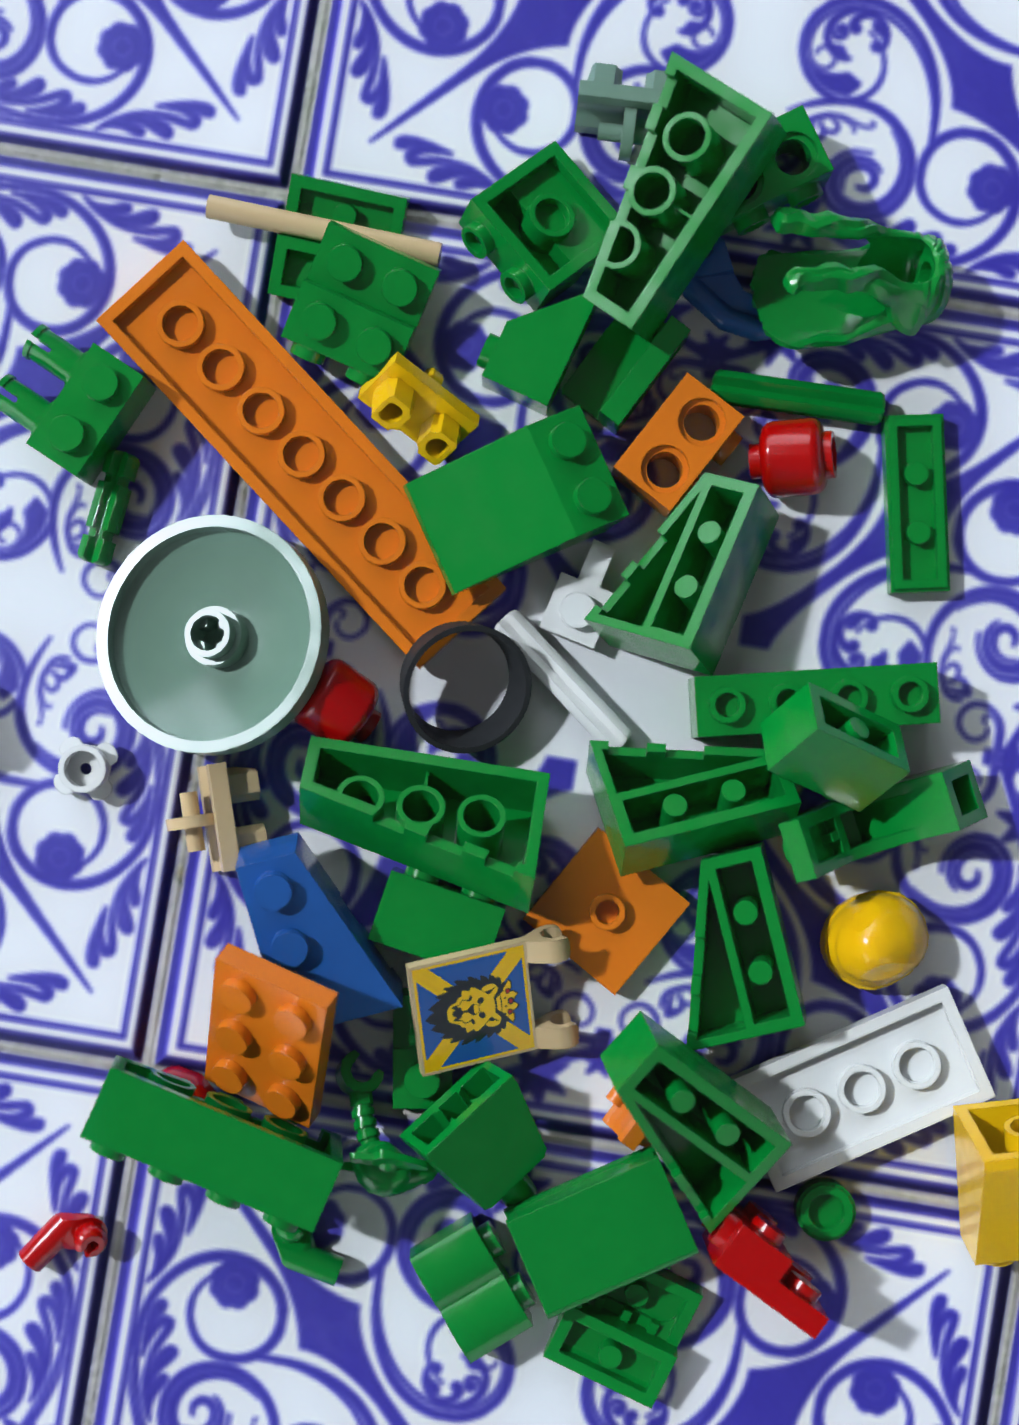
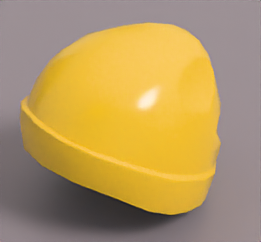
[820,890,929,990]

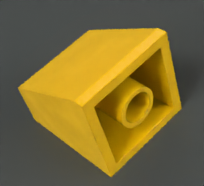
[953,1098,1019,1267]

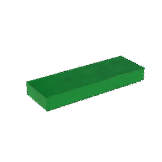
[881,414,950,594]

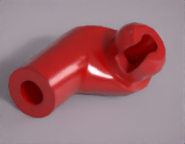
[19,1212,108,1272]

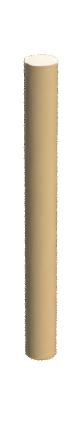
[205,194,443,267]

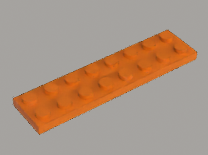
[96,240,507,670]

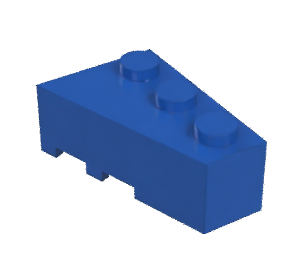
[235,832,403,1025]

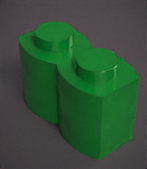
[409,1212,537,1363]

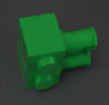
[0,324,157,486]

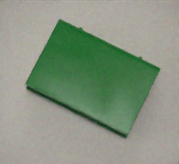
[503,1145,699,1319]

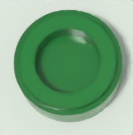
[793,1177,856,1241]

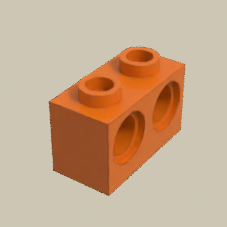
[611,372,745,518]

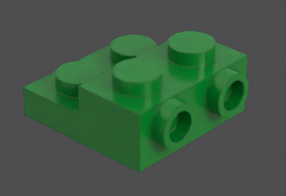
[459,141,617,311]
[281,220,442,386]

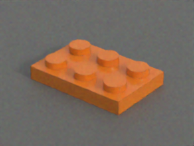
[204,943,338,1128]

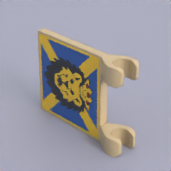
[405,924,580,1077]

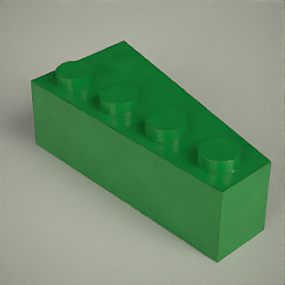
[583,51,787,342]
[80,1055,343,1233]

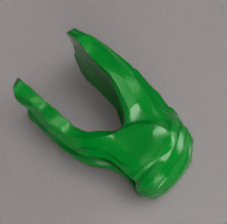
[750,207,954,350]

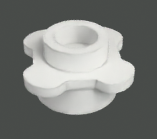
[54,737,119,801]

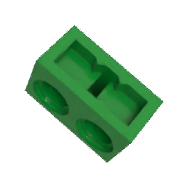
[721,105,834,236]

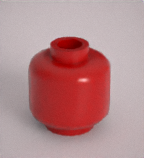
[748,418,837,498]
[294,659,381,742]

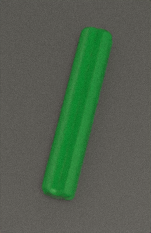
[710,369,886,426]

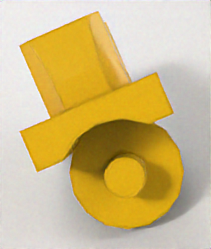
[358,352,480,465]

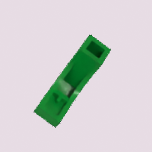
[778,760,988,883]

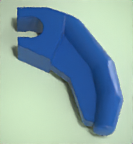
[682,238,772,342]

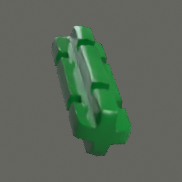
[77,450,140,566]

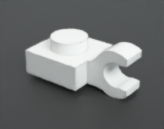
[539,539,616,649]

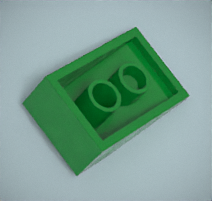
[403,404,630,596]

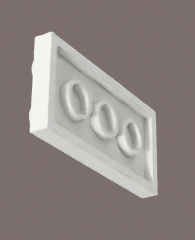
[730,984,996,1193]

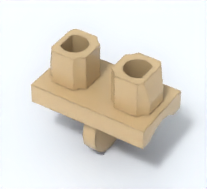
[166,762,268,872]

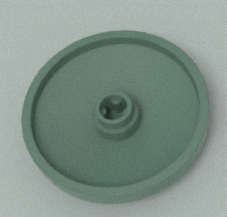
[96,515,330,756]

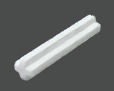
[494,609,632,747]

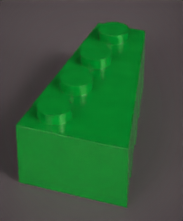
[299,736,550,913]

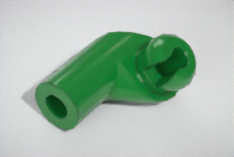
[271,1226,345,1286]

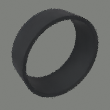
[399,621,532,754]

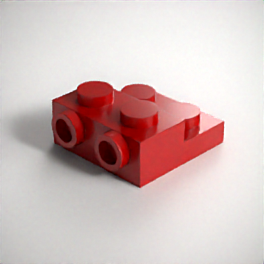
[702,1200,830,1340]

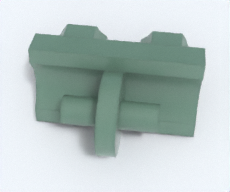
[574,63,667,162]

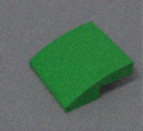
[267,173,410,299]
[543,1268,703,1409]

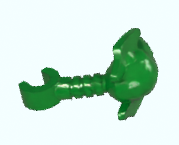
[335,1050,438,1197]

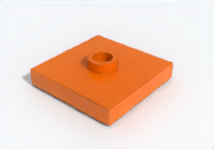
[523,827,691,995]

